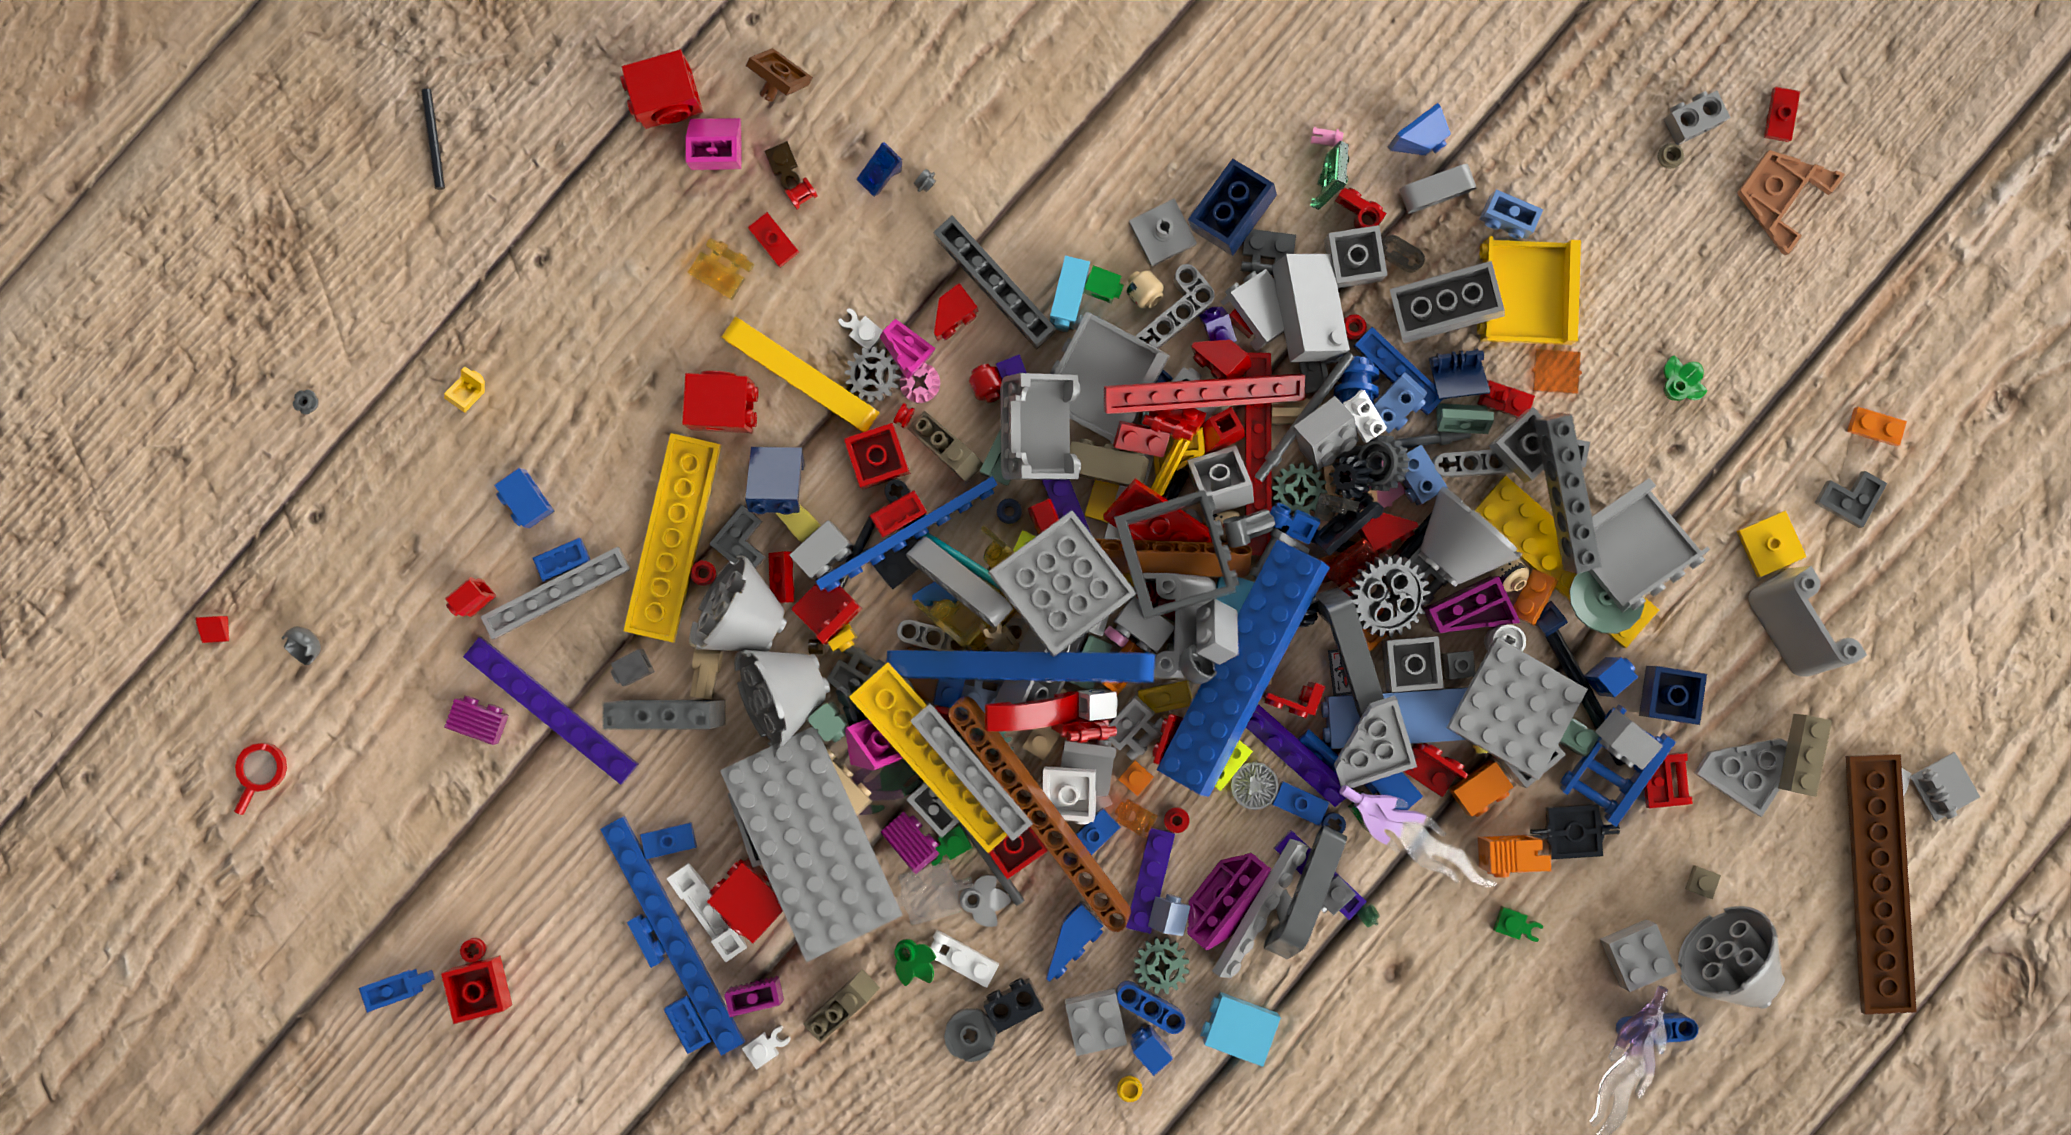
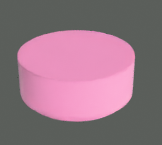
[1104,626,1129,648]

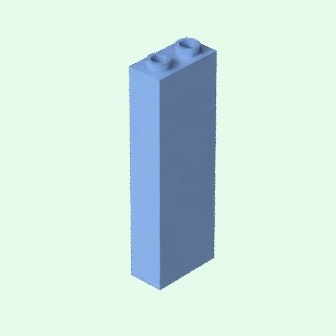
[1321,687,1468,749]

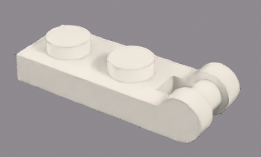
[929,930,999,988]

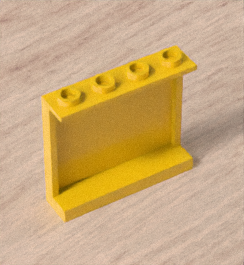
[1477,236,1581,345]

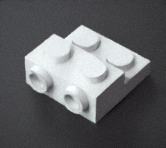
[1042,766,1096,824]

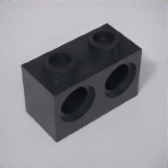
[983,977,1044,1034]

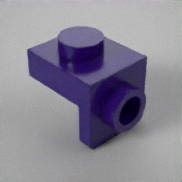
[1199,307,1237,342]

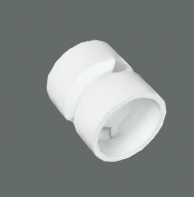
[1484,625,1526,652]

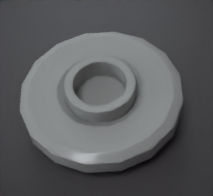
[1230,762,1279,810]

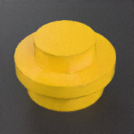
[1117,1075,1143,1102]

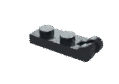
[1313,492,1384,556]

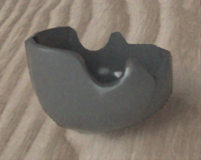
[282,626,321,665]
[1179,644,1217,684]

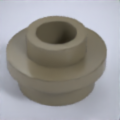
[1658,143,1684,169]

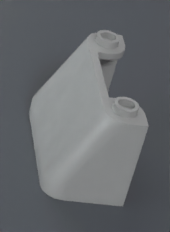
[1001,373,1081,480]
[1748,566,1867,677]

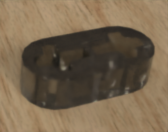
[1382,235,1425,273]

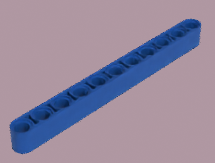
[886,650,1155,683]

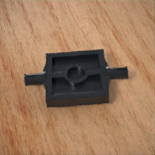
[1530,804,1620,860]

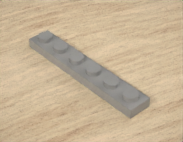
[480,547,631,639]
[910,703,1033,841]
[1212,839,1309,978]

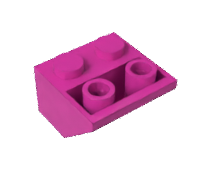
[686,118,742,170]

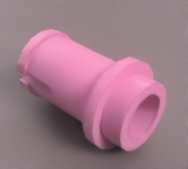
[1311,127,1344,149]

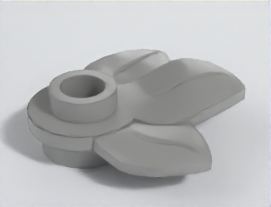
[960,875,1011,927]

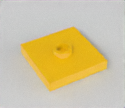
[1736,511,1807,578]

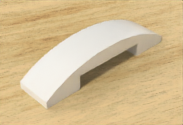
[667,863,747,962]

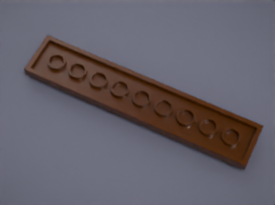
[1845,754,1917,1015]

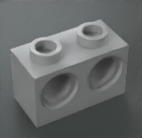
[1663,91,1731,145]

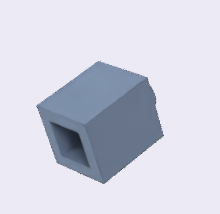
[1148,894,1191,936]

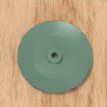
[1569,571,1644,634]

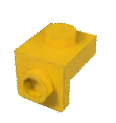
[444,367,485,413]
[828,624,858,653]

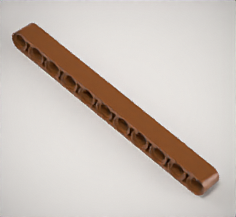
[949,696,1131,932]

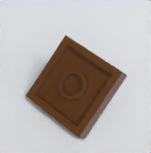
[746,48,813,102]

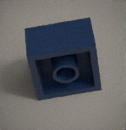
[1639,666,1707,725]

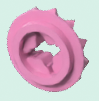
[900,363,940,403]

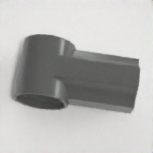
[1223,509,1275,547]

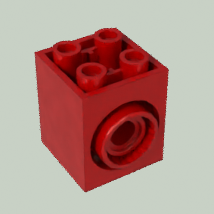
[620,49,704,129]
[682,370,759,434]
[707,858,783,944]

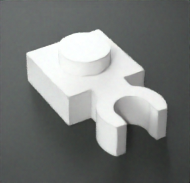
[838,308,883,352]
[742,1025,791,1070]

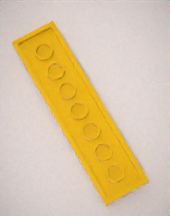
[623,433,721,643]
[1474,476,1659,648]
[849,662,1007,853]

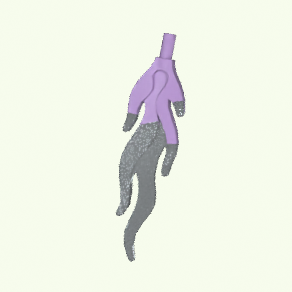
[1340,785,1497,887]

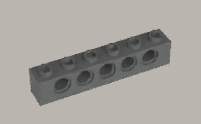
[933,215,1055,350]
[1534,413,1601,574]

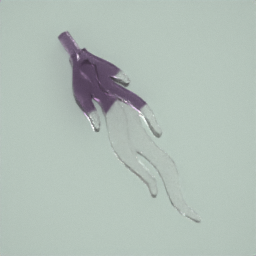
[1590,985,1668,1135]

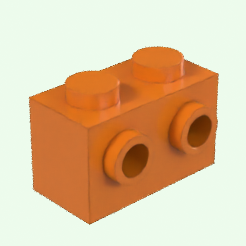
[1448,760,1514,817]

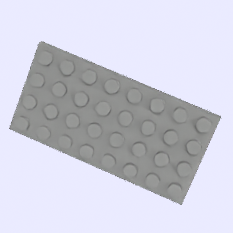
[720,727,903,962]

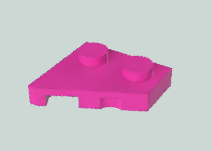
[879,318,936,379]

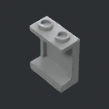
[1221,269,1284,351]

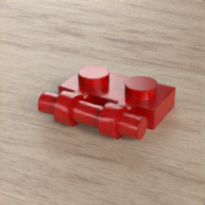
[1142,408,1206,442]
[1051,717,1117,743]

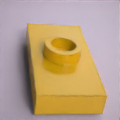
[1138,680,1193,713]

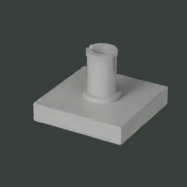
[1129,198,1197,267]

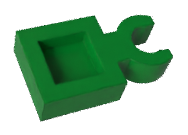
[931,825,973,865]
[1493,906,1543,942]

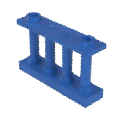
[1560,704,1676,827]

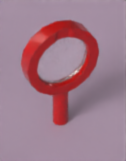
[234,743,287,815]

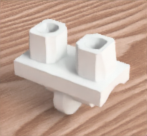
[1343,390,1387,443]

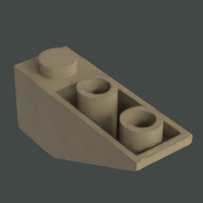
[908,410,983,483]
[804,969,880,1043]

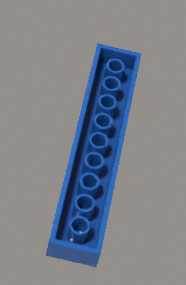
[1157,540,1330,797]

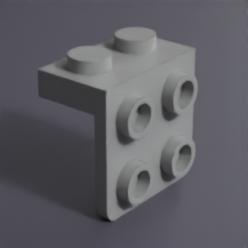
[1061,739,1116,797]

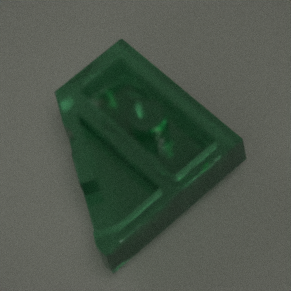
[1311,141,1350,210]

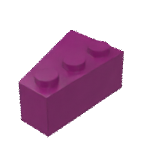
[1422,576,1520,633]

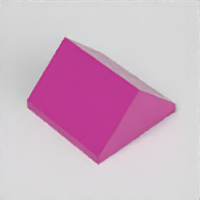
[845,719,903,771]

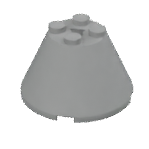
[1418,486,1522,587]
[689,555,787,651]
[734,650,830,749]
[1678,906,1785,1009]

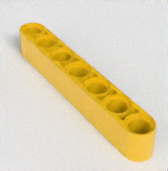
[721,316,880,432]

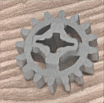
[845,347,901,402]

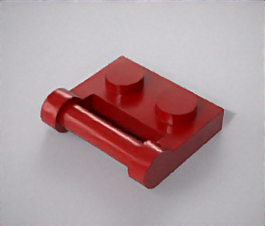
[1644,752,1693,809]

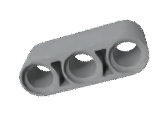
[1399,164,1477,214]

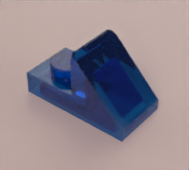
[856,142,902,197]

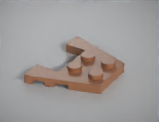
[1737,150,1845,256]

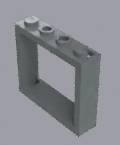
[1114,490,1239,619]
[603,700,726,729]

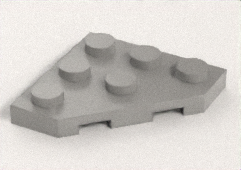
[1334,695,1417,788]
[1694,738,1788,817]

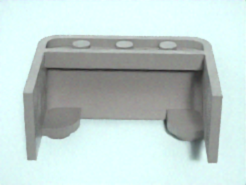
[1131,573,1217,679]

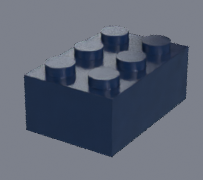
[1188,158,1277,256]

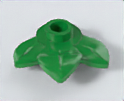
[1663,356,1707,401]
[894,939,936,986]

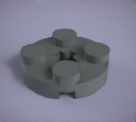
[944,1008,996,1062]

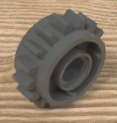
[1357,435,1410,491]

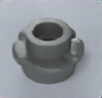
[913,169,936,192]
[293,389,319,414]

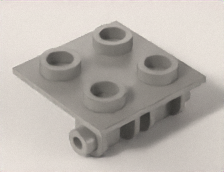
[1910,752,1980,822]

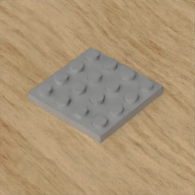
[988,511,1137,657]
[1446,637,1588,780]

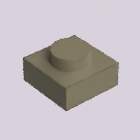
[1685,865,1721,899]

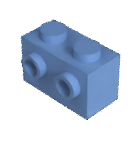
[1479,189,1543,240]
[1373,372,1427,433]
[1402,445,1448,506]

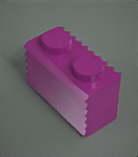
[444,695,509,745]
[881,812,940,874]
[724,975,784,1017]

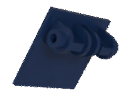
[1428,348,1490,400]

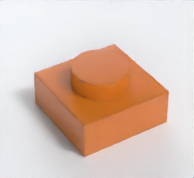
[1118,760,1154,796]

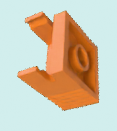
[1477,835,1551,878]

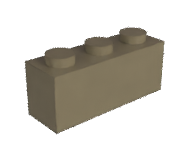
[1070,439,1150,487]
[1778,714,1832,797]

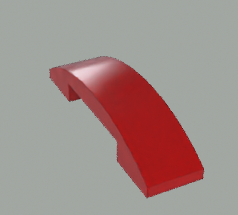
[985,691,1079,732]

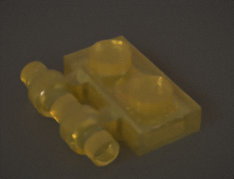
[688,238,754,300]

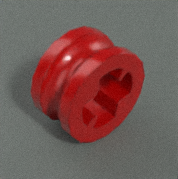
[893,403,915,429]
[460,938,486,963]

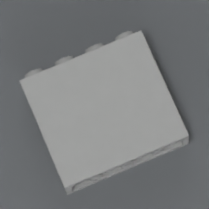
[1050,312,1170,444]
[1589,478,1710,613]

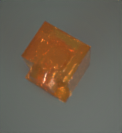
[1115,799,1158,838]

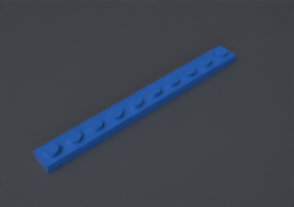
[600,816,745,1056]

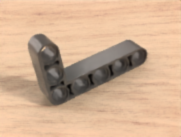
[1316,587,1384,719]
[1264,825,1347,960]

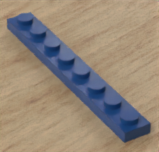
[816,476,998,592]

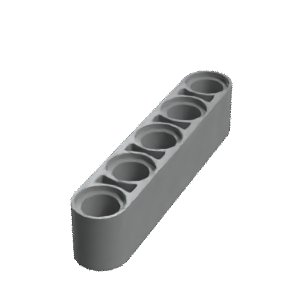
[906,536,1013,628]

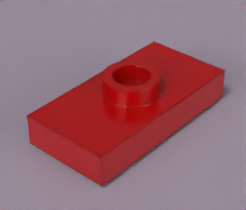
[1764,87,1801,142]
[748,212,800,268]
[870,490,927,538]

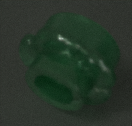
[1357,904,1380,928]

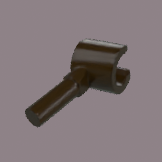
[808,639,824,655]

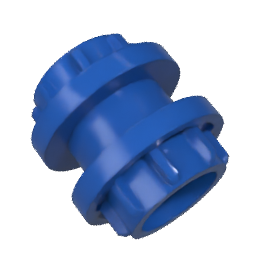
[1334,356,1379,404]

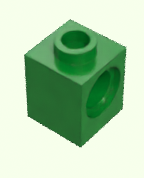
[1084,265,1124,304]

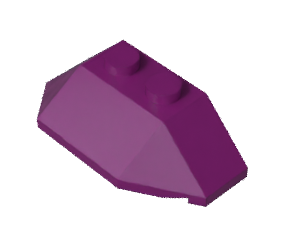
[1187,852,1271,950]

